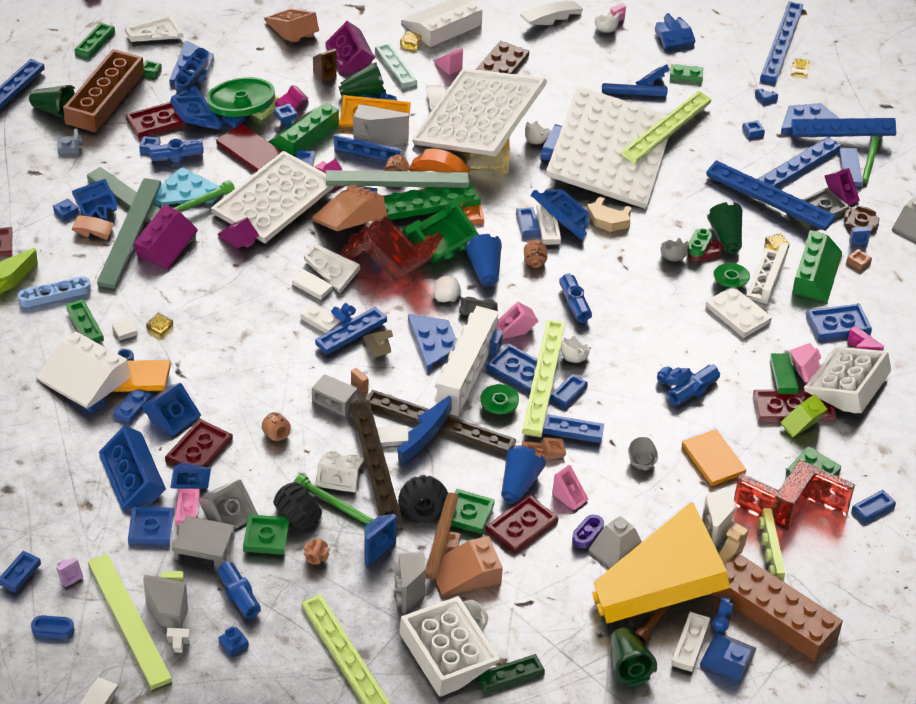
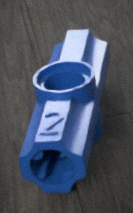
[149,138,204,162]
[559,273,592,323]
[668,364,721,406]
[217,561,261,619]

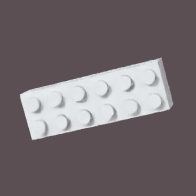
[434,306,498,416]

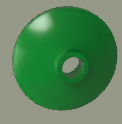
[713,263,750,287]
[480,384,519,414]

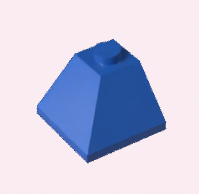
[364,514,397,566]
[700,632,756,681]

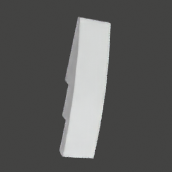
[520,1,583,25]

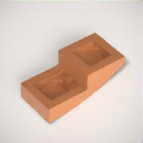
[71,216,114,240]
[521,438,567,461]

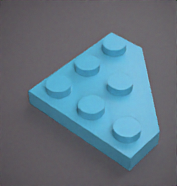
[154,167,221,208]

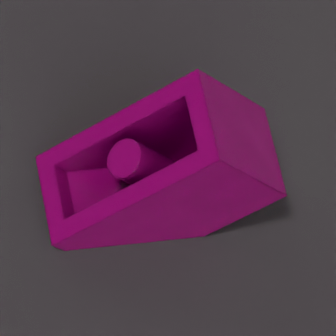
[824,168,860,205]
[217,217,259,248]

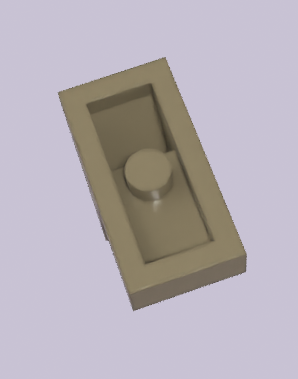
[363,330,393,357]

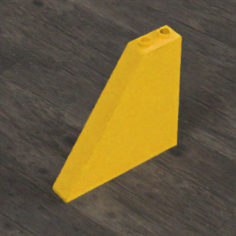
[592,502,730,624]

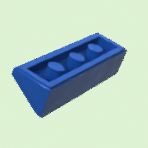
[334,134,404,161]

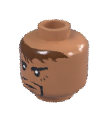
[384,155,409,171]
[523,240,548,268]
[262,412,291,441]

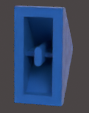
[170,462,211,489]

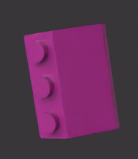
[325,20,376,74]
[134,205,198,269]

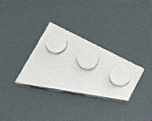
[125,15,184,42]
[304,244,360,294]

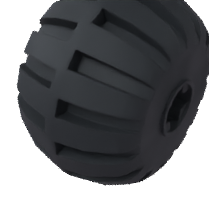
[398,475,448,523]
[273,482,322,531]

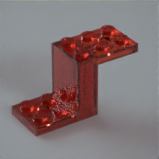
[340,216,443,281]
[734,459,855,530]

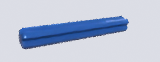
[601,83,668,96]

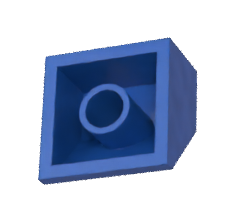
[141,382,201,437]

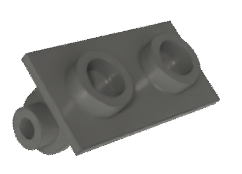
[459,296,498,316]

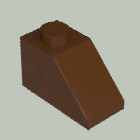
[313,49,337,82]

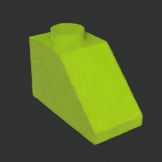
[780,394,827,438]

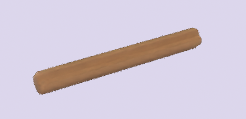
[426,492,458,579]

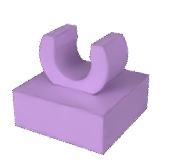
[56,557,84,587]

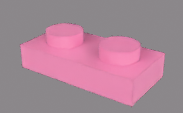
[175,489,200,525]

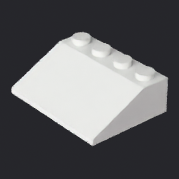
[401,0,483,47]
[36,331,131,409]
[804,346,891,413]
[399,596,500,697]

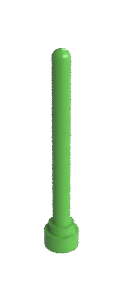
[862,136,883,184]
[174,180,235,212]
[294,473,374,524]

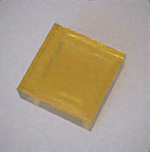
[400,31,422,49]
[791,58,810,75]
[765,233,790,251]
[146,313,173,336]

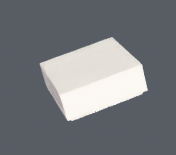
[112,318,137,341]

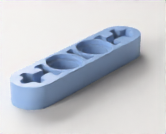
[18,276,91,307]

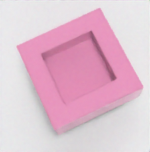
[610,3,626,21]

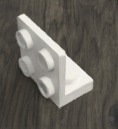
[315,451,364,493]

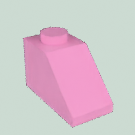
[497,301,539,339]
[789,343,821,383]

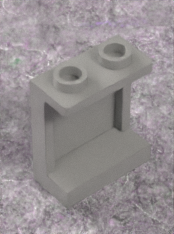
[171,516,235,569]

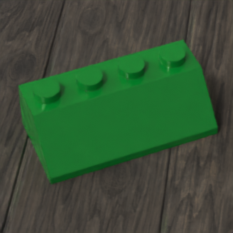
[268,102,339,157]
[792,230,843,302]

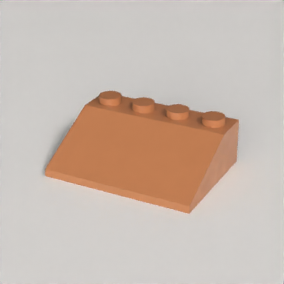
[312,185,388,231]

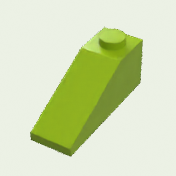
[0,247,38,293]

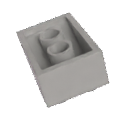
[353,104,409,145]

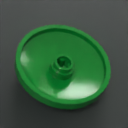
[207,77,276,117]

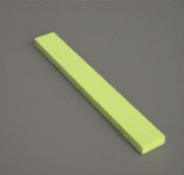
[621,90,712,164]
[522,319,566,437]
[88,553,172,690]
[302,594,390,704]

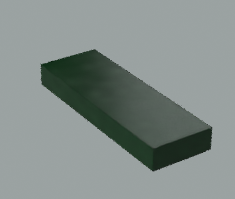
[476,654,545,694]

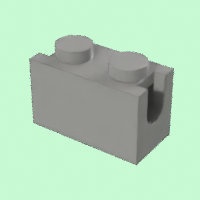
[312,374,357,416]

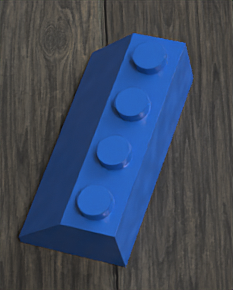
[99,425,166,510]

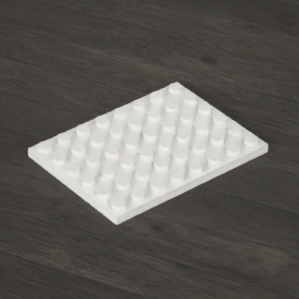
[545,86,668,209]

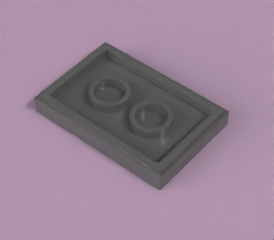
[793,188,850,231]

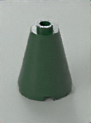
[338,62,387,97]
[29,85,75,119]
[707,202,743,254]
[611,627,657,687]

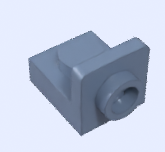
[57,129,82,154]

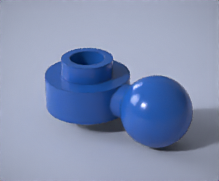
[712,596,734,633]

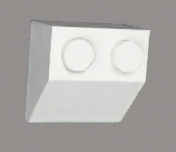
[701,493,737,549]

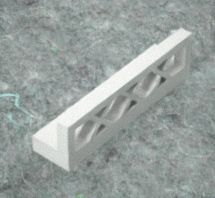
[747,243,788,305]

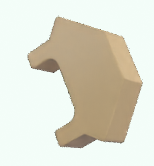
[587,197,631,232]
[719,524,749,566]

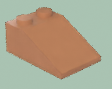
[264,8,320,42]
[434,536,503,597]

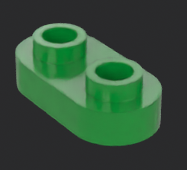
[687,228,712,257]

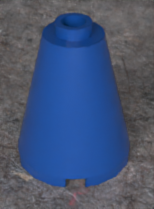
[466,233,502,287]
[501,445,546,504]

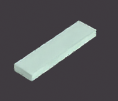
[375,42,418,89]

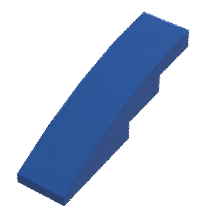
[397,396,452,464]

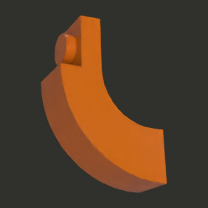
[408,149,470,173]

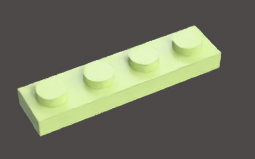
[758,508,785,582]

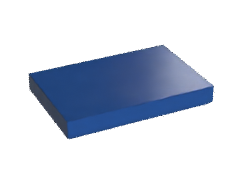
[806,303,872,340]
[486,343,538,394]

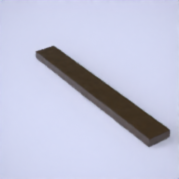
[365,389,516,456]
[350,400,404,529]

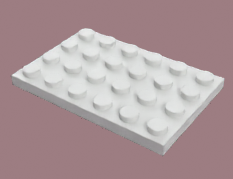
[211,151,335,243]

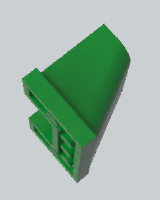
[395,195,479,264]

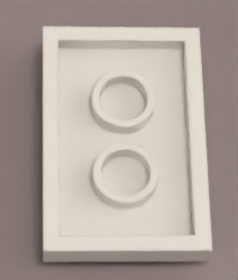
[706,287,772,338]

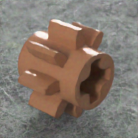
[303,538,330,565]

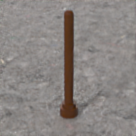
[633,605,671,646]

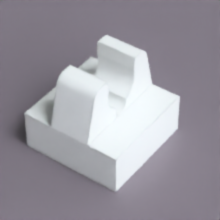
[167,628,191,653]

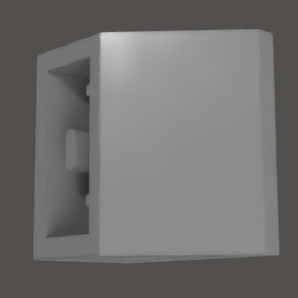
[394,552,426,614]

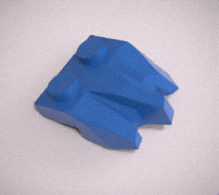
[654,12,696,50]
[72,179,117,221]

